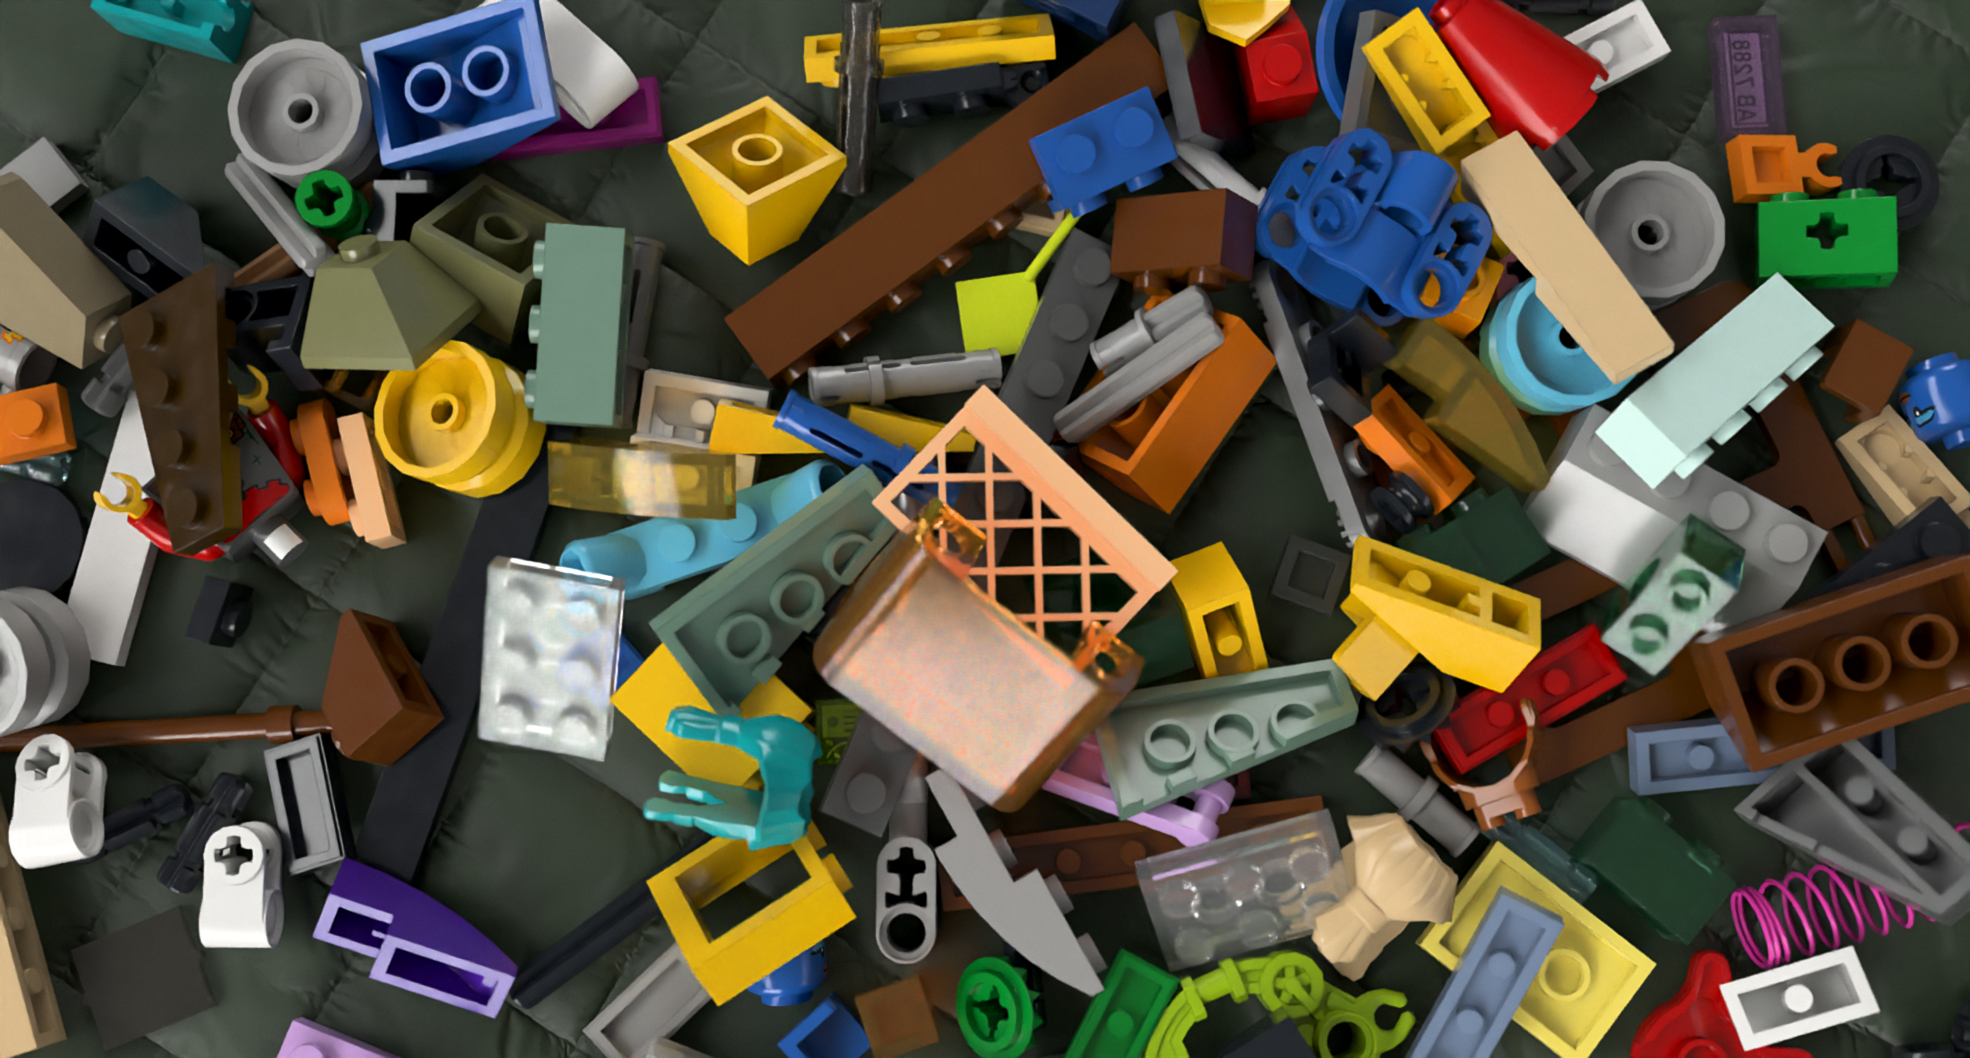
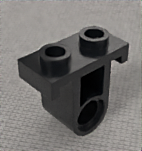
[225,263,329,392]

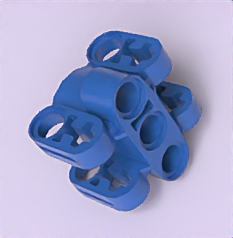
[1255,128,1492,328]

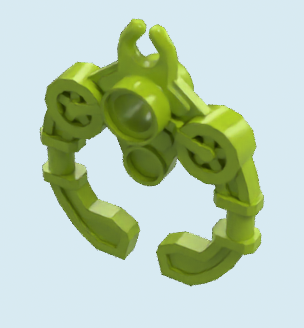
[1141,949,1416,1058]

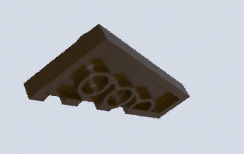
[118,261,243,556]

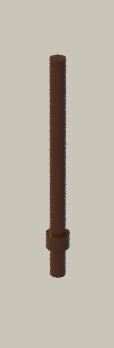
[0,704,333,753]

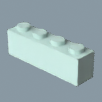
[1595,272,1835,489]

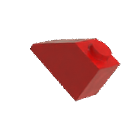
[1231,4,1319,126]

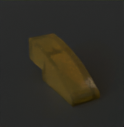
[1383,318,1550,493]
[548,437,736,520]

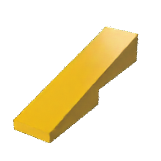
[1361,7,1512,260]
[707,398,976,454]

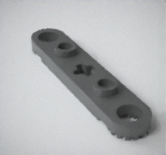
[1249,259,1392,553]

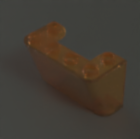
[813,496,1145,812]

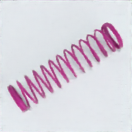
[1730,822,1970,970]

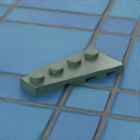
[649,464,897,717]
[1089,659,1359,821]

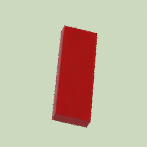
[1432,622,1628,775]

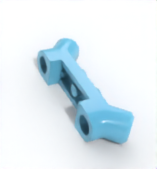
[559,459,847,605]

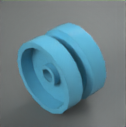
[1479,276,1636,416]

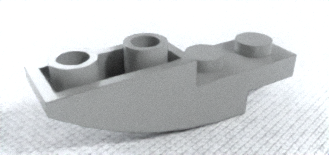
[925,765,1107,996]

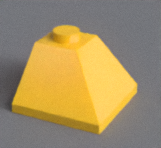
[668,96,847,266]

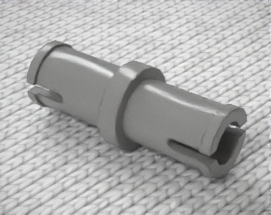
[1354,745,1481,858]

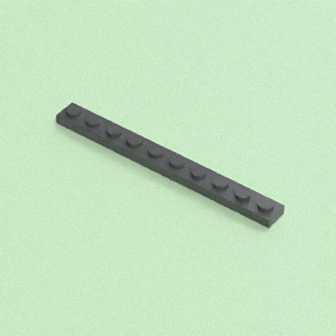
[818,228,1120,837]

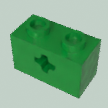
[1754,189,1898,290]

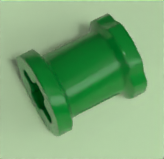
[295,170,372,243]

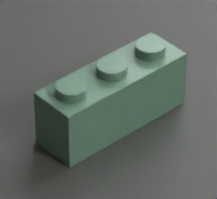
[524,223,635,429]

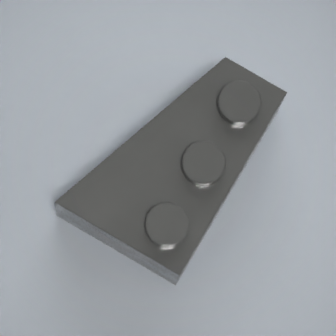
[1733,739,1970,927]

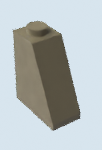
[0,172,132,369]

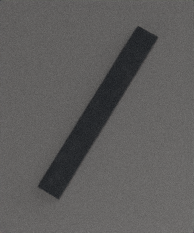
[354,424,583,887]

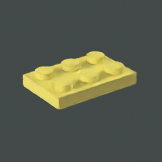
[1415,840,1656,1058]

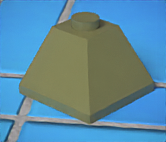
[300,234,483,370]

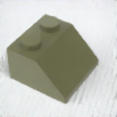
[409,173,577,344]

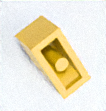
[1167,541,1269,679]

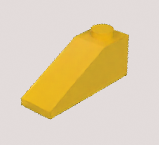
[1350,534,1541,693]

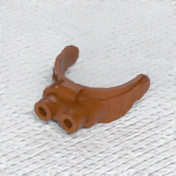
[1420,697,1542,832]

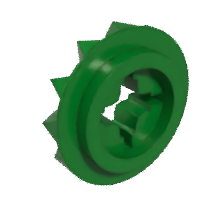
[956,956,1044,1058]

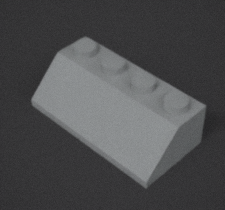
[1513,404,1828,634]

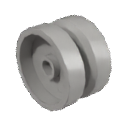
[227,38,385,190]
[1575,160,1725,313]
[0,586,91,737]

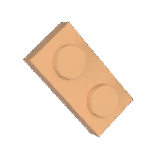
[333,412,407,549]

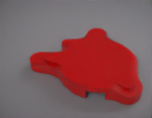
[1630,949,1814,1058]

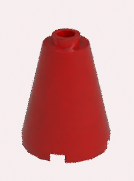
[1428,0,1610,152]

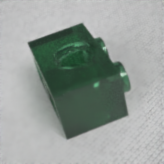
[1599,513,1746,676]

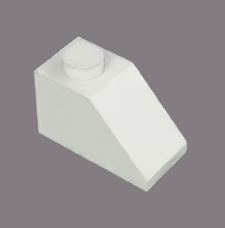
[1719,945,1880,1051]

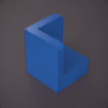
[777,991,876,1058]

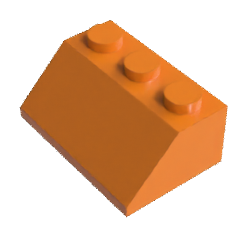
[1052,292,1277,515]

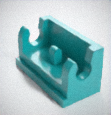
[90,0,254,64]

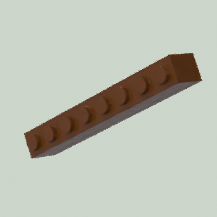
[724,22,1173,390]

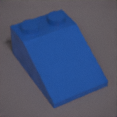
[360,0,561,176]

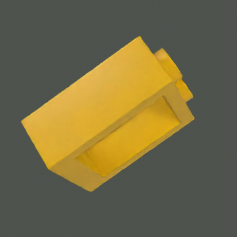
[646,819,856,1007]

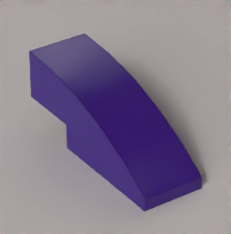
[312,857,518,1018]

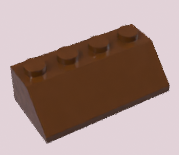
[1686,554,1970,772]

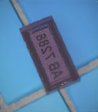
[1707,14,1787,143]

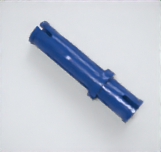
[772,389,965,517]

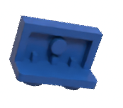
[1028,86,1178,218]

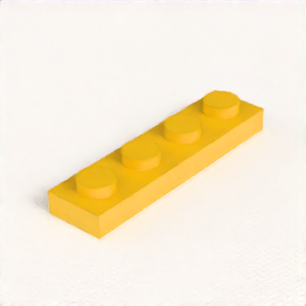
[804,13,1056,87]

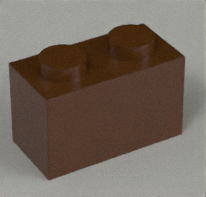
[1110,188,1258,296]

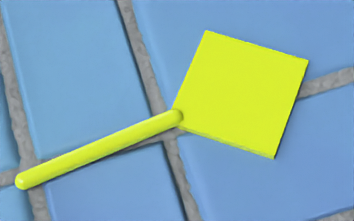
[955,211,1082,356]

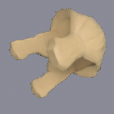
[1275,812,1458,982]

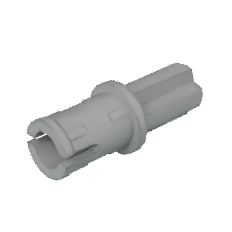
[1089,285,1214,377]

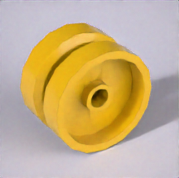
[374,340,546,498]

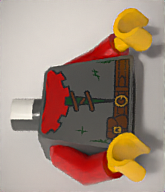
[94,365,309,568]

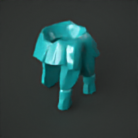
[643,705,823,851]

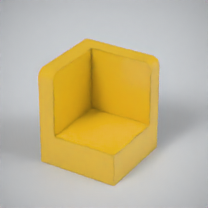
[1332,593,1419,701]

